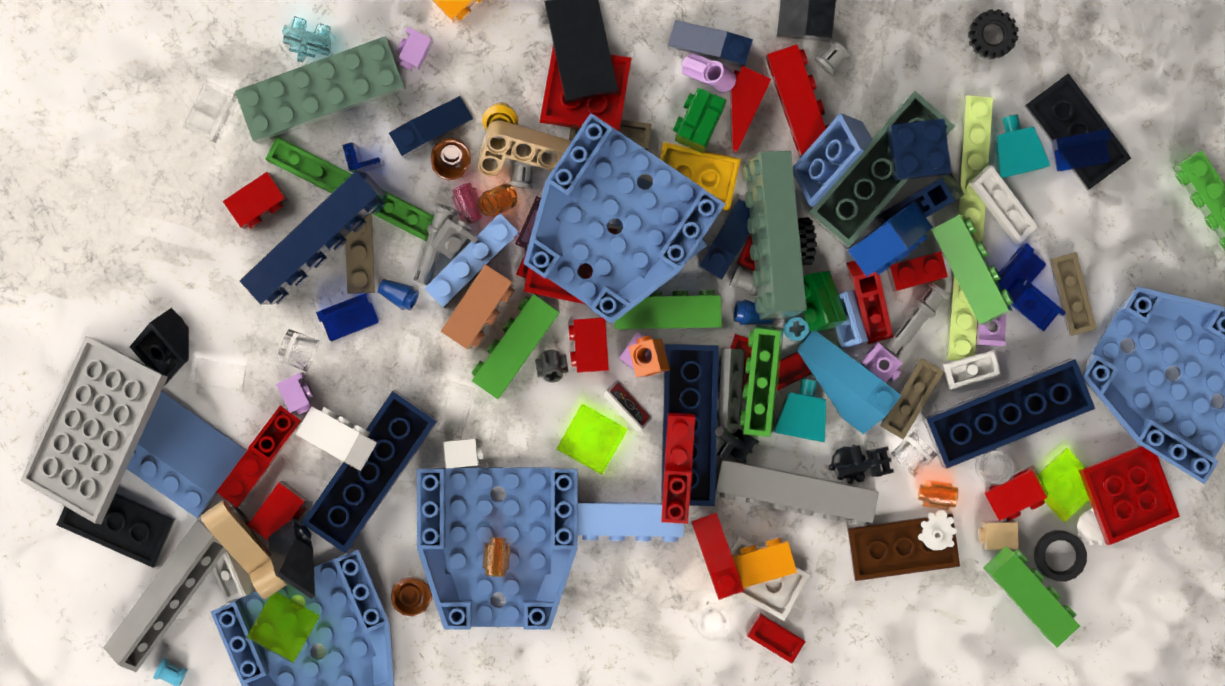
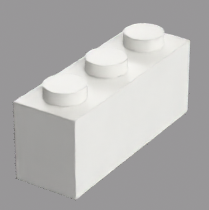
[296,406,377,471]

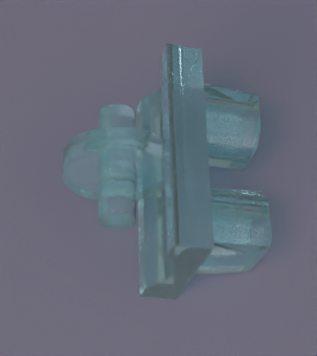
[282,16,331,63]

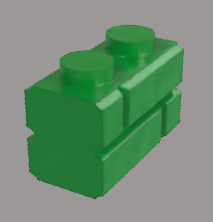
[673,88,727,153]
[803,271,847,332]

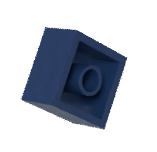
[887,118,951,181]

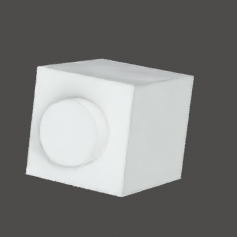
[444,438,484,468]

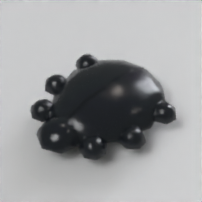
[829,445,868,484]

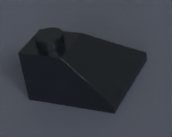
[129,307,189,386]
[268,519,315,599]

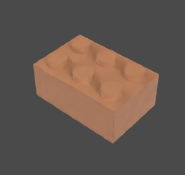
[440,264,515,349]

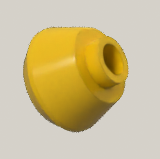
[482,102,519,137]

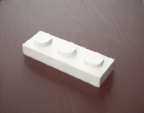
[969,166,1038,244]

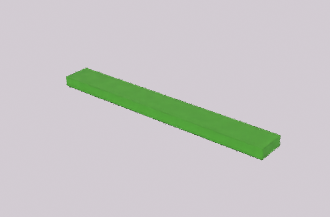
[265,136,434,242]

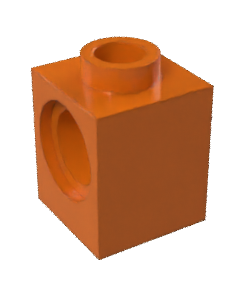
[628,335,670,377]

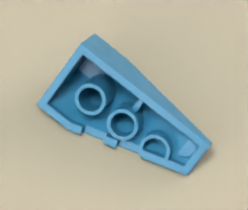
[796,332,902,434]

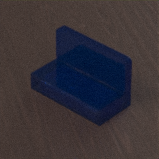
[1051,129,1111,172]
[342,142,385,173]
[998,243,1046,304]
[1007,278,1066,332]
[316,293,379,341]

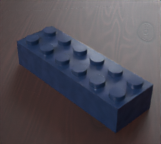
[239,171,388,305]
[661,344,719,506]
[922,359,1096,469]
[301,390,439,553]

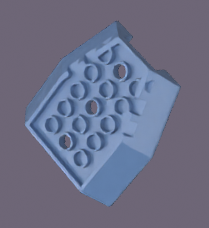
[523,113,726,324]
[1082,287,1225,484]
[417,467,578,630]
[211,549,395,686]

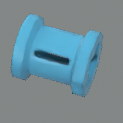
[783,317,809,341]
[153,657,188,686]

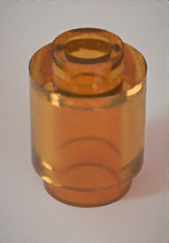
[478,183,517,217]
[918,480,958,510]
[483,537,511,577]

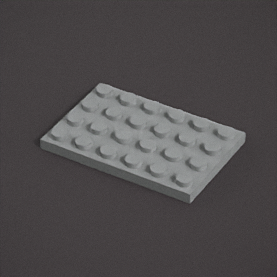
[20,336,168,524]

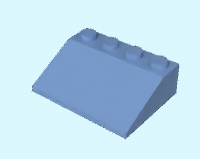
[127,391,247,518]

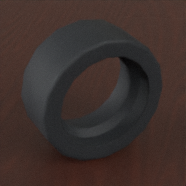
[1034,530,1087,582]

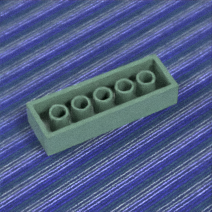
[235,36,407,144]
[807,91,955,248]
[743,151,807,320]

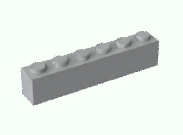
[715,459,879,527]
[103,519,226,672]

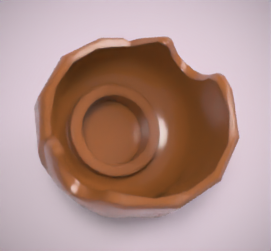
[430,137,471,181]
[391,576,433,617]

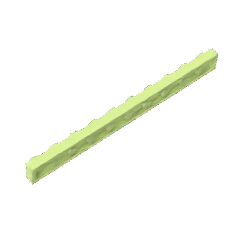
[947,96,993,361]

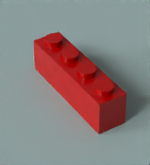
[765,44,829,157]

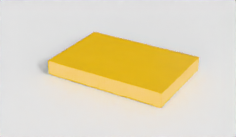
[660,142,741,211]

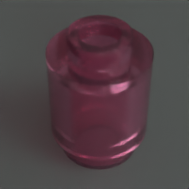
[451,183,485,224]

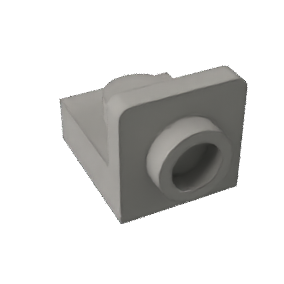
[430,218,478,260]

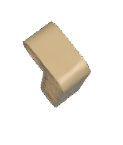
[478,120,572,176]
[201,500,288,600]

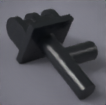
[715,426,760,463]
[835,445,894,477]

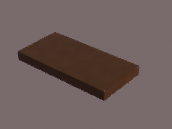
[847,513,960,581]

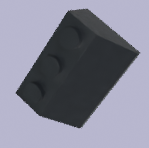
[777,0,836,42]

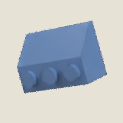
[793,113,873,207]

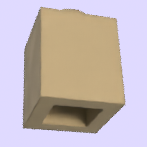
[978,520,1019,550]

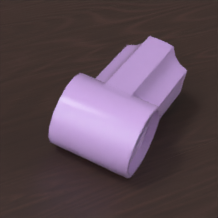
[681,53,736,92]

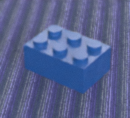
[848,201,933,277]

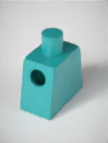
[994,114,1050,178]
[773,378,826,442]

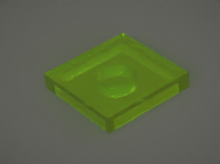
[556,403,628,475]
[1038,448,1089,523]
[247,592,320,664]

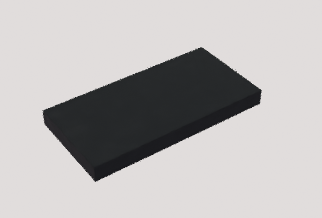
[544,0,618,103]
[1025,73,1131,190]
[56,492,176,568]

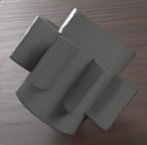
[535,349,569,383]

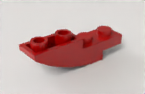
[216,405,302,509]
[661,413,695,524]

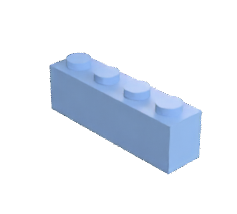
[424,214,520,308]
[578,501,684,542]

